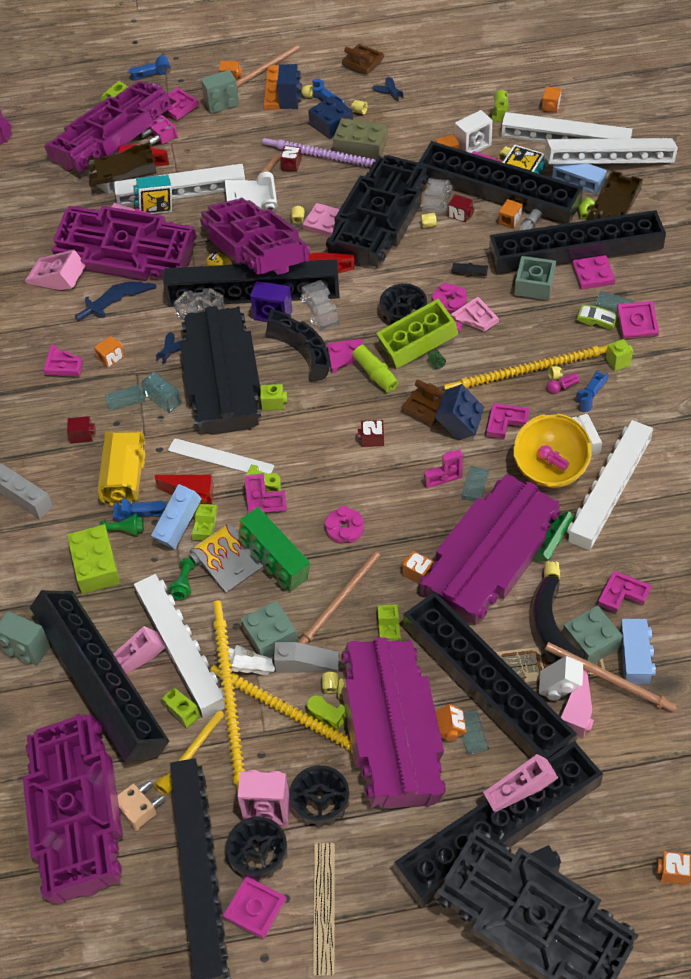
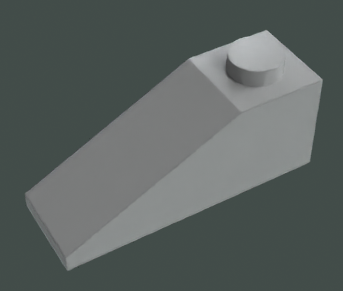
[274,642,339,673]

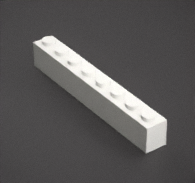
[501,112,633,143]
[544,138,678,164]
[114,164,245,206]
[567,420,653,551]
[134,574,225,719]

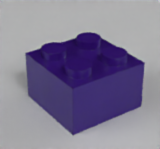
[250,281,293,322]

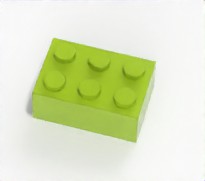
[67,524,121,594]

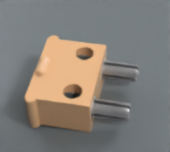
[117,780,166,831]

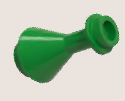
[99,513,144,536]
[168,558,195,601]

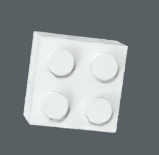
[455,110,492,153]

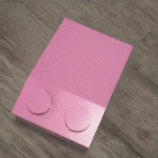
[25,250,86,290]

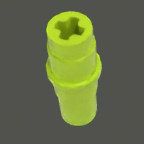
[352,345,399,393]

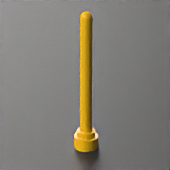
[154,711,224,796]

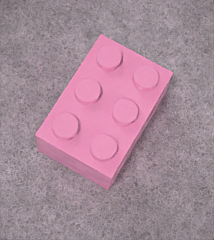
[238,770,291,827]

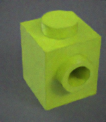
[606,339,633,371]
[261,384,288,411]

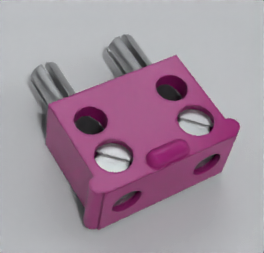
[140,115,178,145]

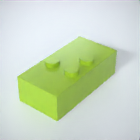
[376,299,459,369]

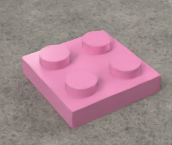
[302,203,340,237]

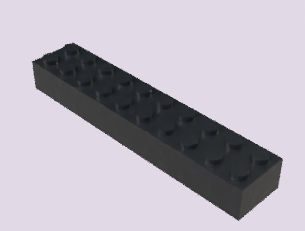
[419,141,583,223]
[489,210,666,274]
[163,259,340,307]
[30,590,170,762]
[403,592,578,759]
[394,741,603,908]
[170,758,231,979]

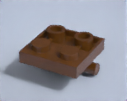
[342,44,384,75]
[401,379,444,427]

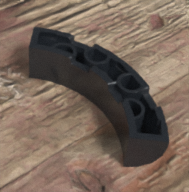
[266,309,330,381]
[530,577,585,664]

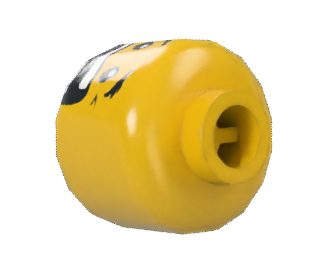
[206,252,231,266]

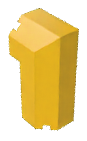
[98,431,145,507]

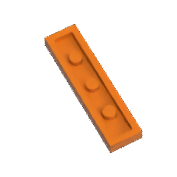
[264,65,280,110]

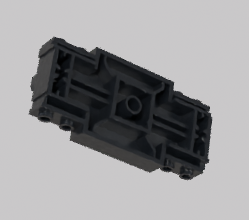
[326,155,429,268]
[180,306,261,435]
[434,829,639,979]

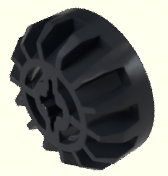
[380,283,427,324]
[289,765,350,827]
[226,816,288,880]

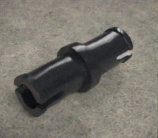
[452,262,488,276]

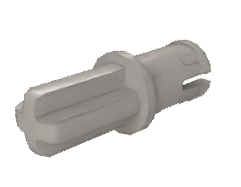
[518,209,542,231]

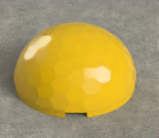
[514,414,591,488]

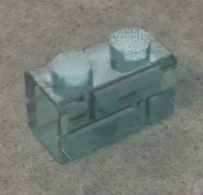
[141,372,182,413]

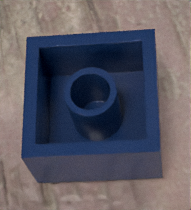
[277,64,302,109]
[308,96,353,139]
[436,384,484,441]

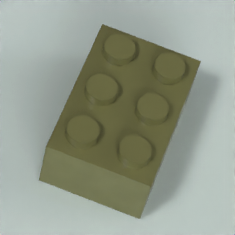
[333,118,388,160]

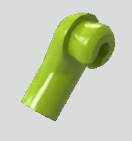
[578,197,595,220]

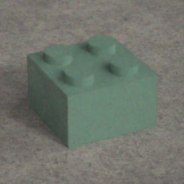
[201,70,239,114]
[515,256,556,300]
[241,600,298,658]
[563,606,623,664]
[0,611,50,666]

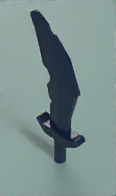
[75,281,157,321]

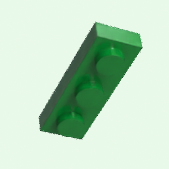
[533,511,574,563]

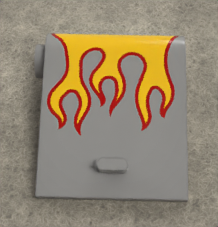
[189,523,263,593]

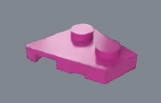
[327,338,363,374]
[43,344,83,377]

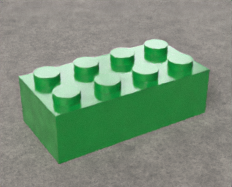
[239,507,310,593]

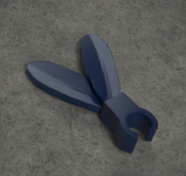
[372,77,404,101]
[156,332,184,364]

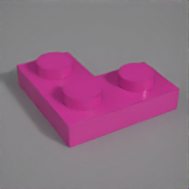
[166,87,199,120]
[486,403,530,439]
[424,449,463,488]
[245,473,287,513]
[598,571,652,613]

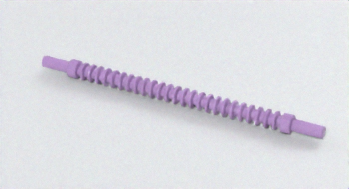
[263,138,375,168]

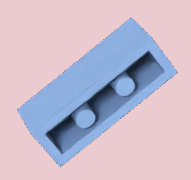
[552,164,607,194]
[151,484,202,549]
[620,619,656,684]

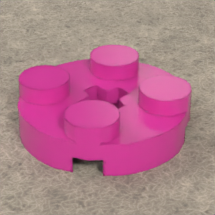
[432,283,467,314]
[325,506,364,544]

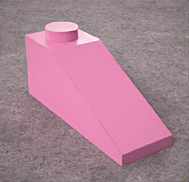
[114,626,166,674]
[561,669,594,738]
[483,754,558,812]

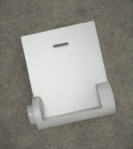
[224,172,278,212]

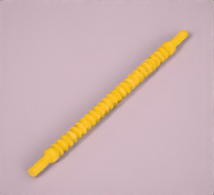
[443,345,608,392]
[213,600,245,806]
[210,665,353,753]

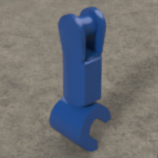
[129,55,171,81]
[312,79,345,104]
[576,370,609,412]
[113,499,166,522]

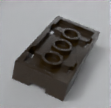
[88,143,157,186]
[587,170,643,220]

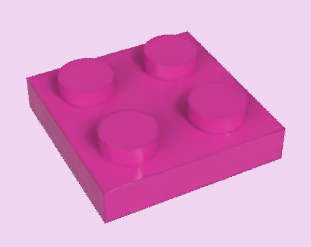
[572,255,615,290]
[617,301,659,339]
[223,877,287,940]

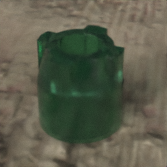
[428,349,446,369]

